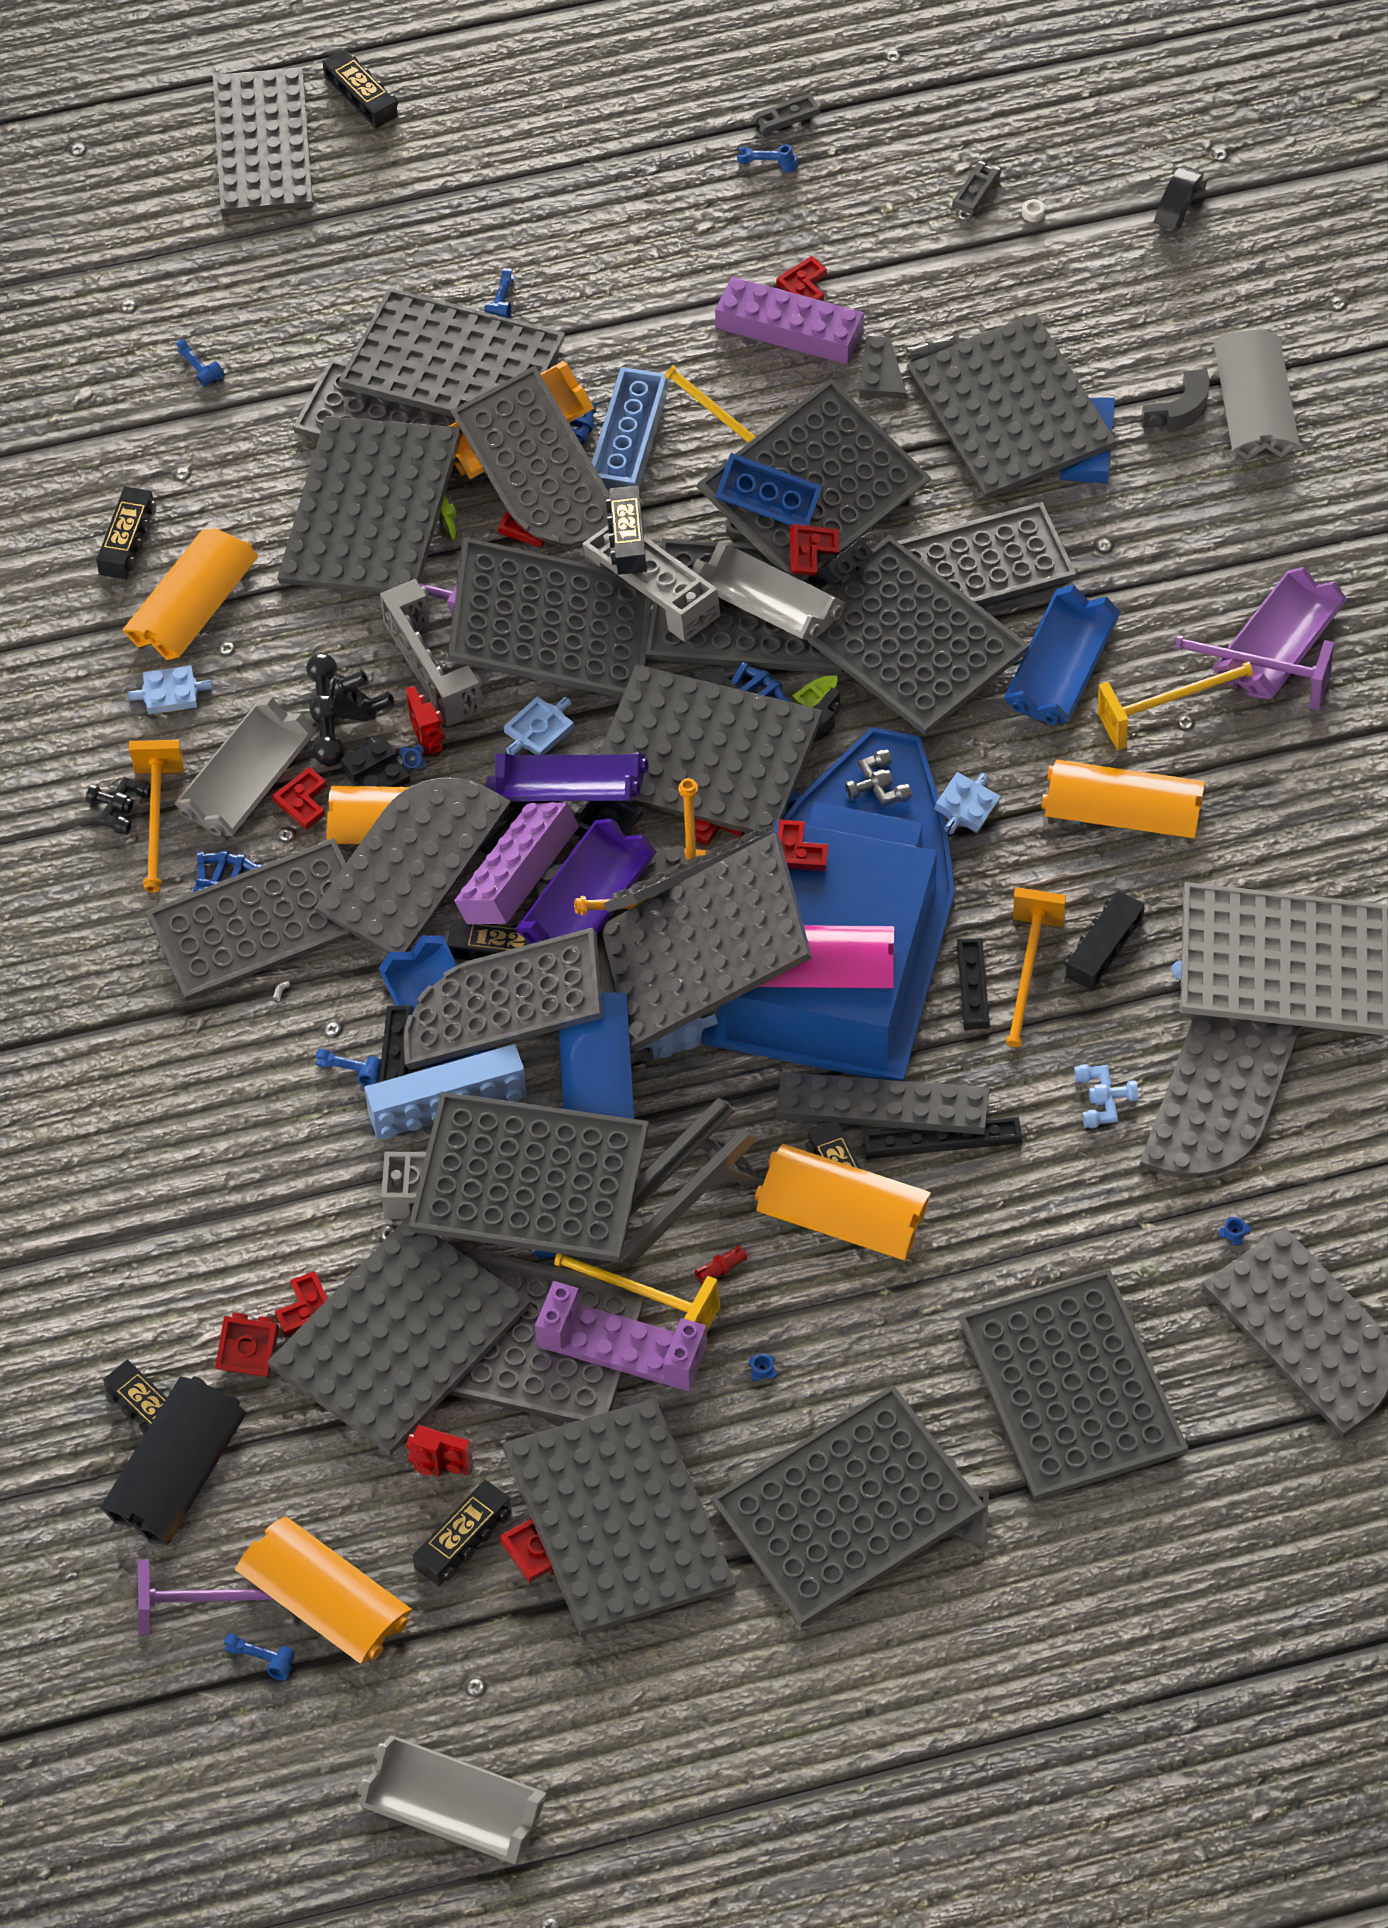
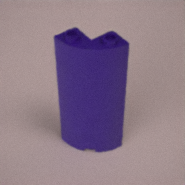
[486,753,649,801]
[515,819,657,944]

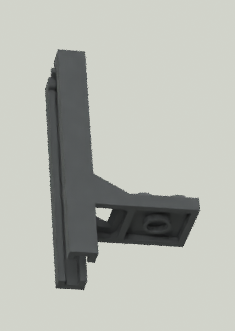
[621,1098,764,1264]

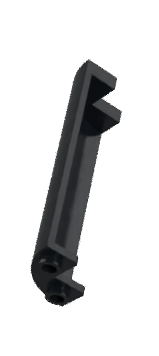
[100,1376,247,1545]

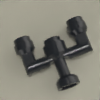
[86,777,151,835]

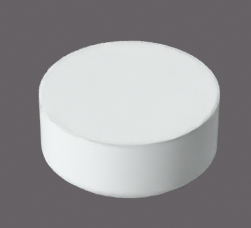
[1022,199,1045,222]

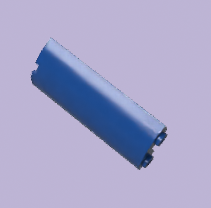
[1003,585,1121,725]
[379,936,497,1069]
[559,993,634,1119]

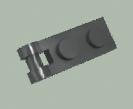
[753,93,820,136]
[952,161,1002,215]

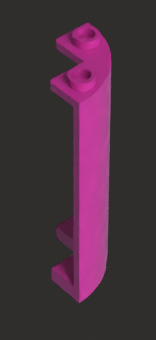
[758,926,894,988]

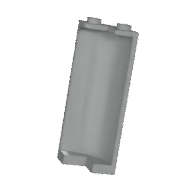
[1214,330,1300,460]
[692,541,845,639]
[174,698,317,837]
[358,1735,547,1865]

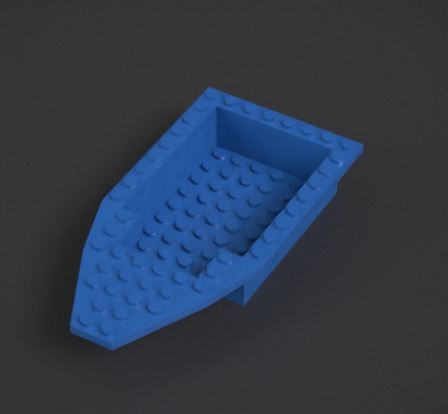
[701,727,955,1081]

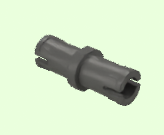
[906,336,955,362]

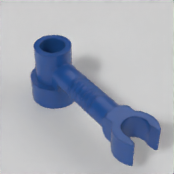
[737,144,799,172]
[484,268,515,319]
[175,339,225,387]
[315,1049,381,1087]
[224,1634,295,1681]

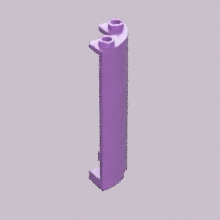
[1212,567,1348,699]

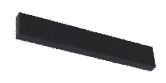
[863,1116,1022,1159]

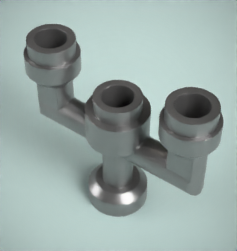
[845,749,912,807]

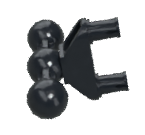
[306,653,395,767]

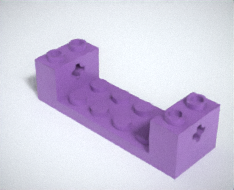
[535,1281,707,1392]

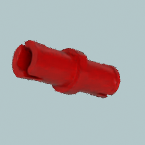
[694,1245,747,1285]

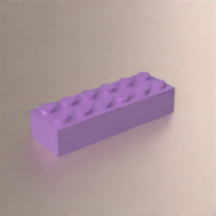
[715,276,864,365]
[454,802,579,924]

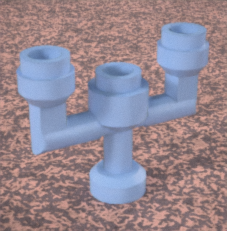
[1074,1064,1138,1128]

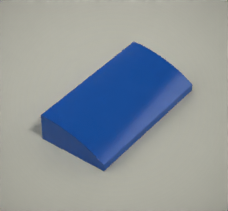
[1060,397,1115,484]
[715,453,822,526]

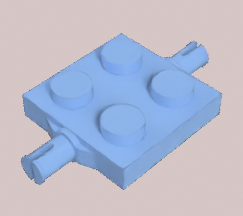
[128,665,212,715]
[504,696,574,755]
[934,772,1000,834]
[635,1014,718,1060]

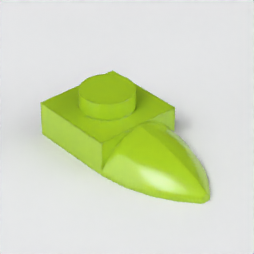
[439,496,457,541]
[792,675,838,708]

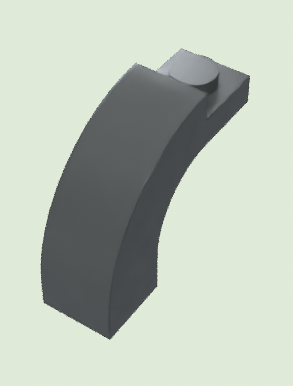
[1142,369,1209,432]

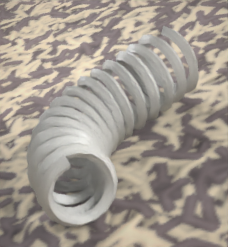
[273,981,290,1001]

